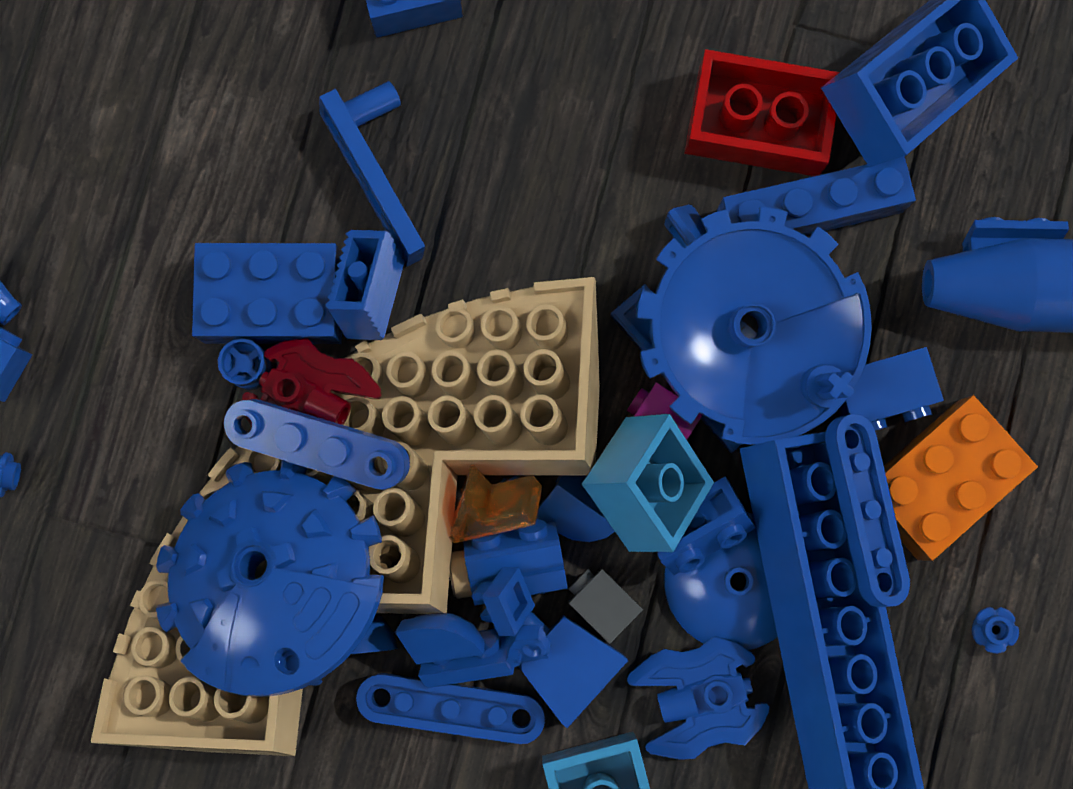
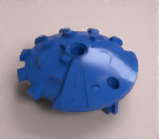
[636,207,872,445]
[156,460,384,697]

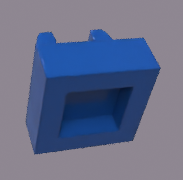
[471,567,535,636]

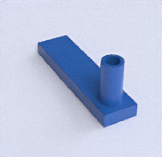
[319,81,425,267]

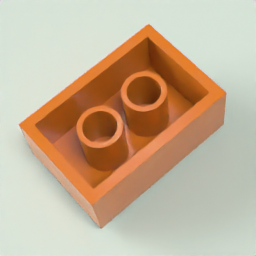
[884,395,1038,561]

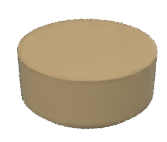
[450,550,472,599]

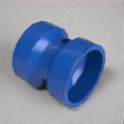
[218,338,273,390]

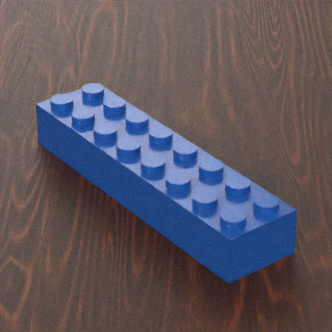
[740,432,924,789]

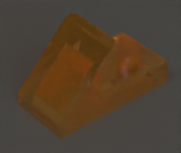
[449,465,542,543]

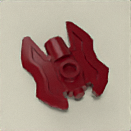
[242,338,382,428]

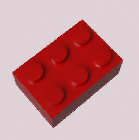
[684,49,840,176]

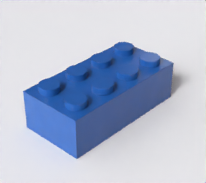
[821,0,1018,167]

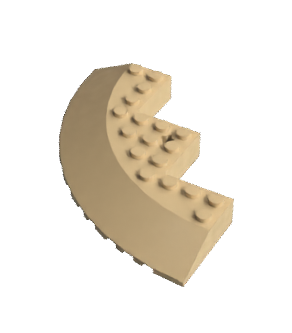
[91,277,600,756]

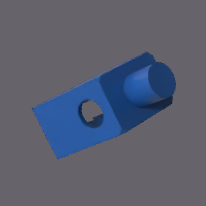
[519,612,628,728]

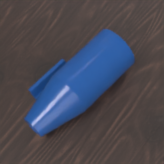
[922,217,1073,333]

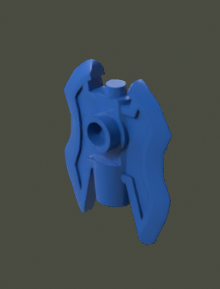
[627,636,769,760]

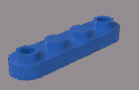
[224,399,410,490]
[825,414,910,607]
[356,673,545,744]

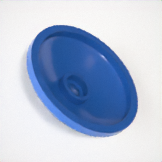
[664,512,778,650]

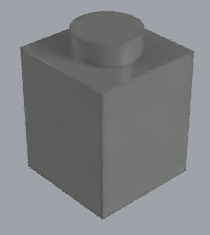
[568,568,643,644]

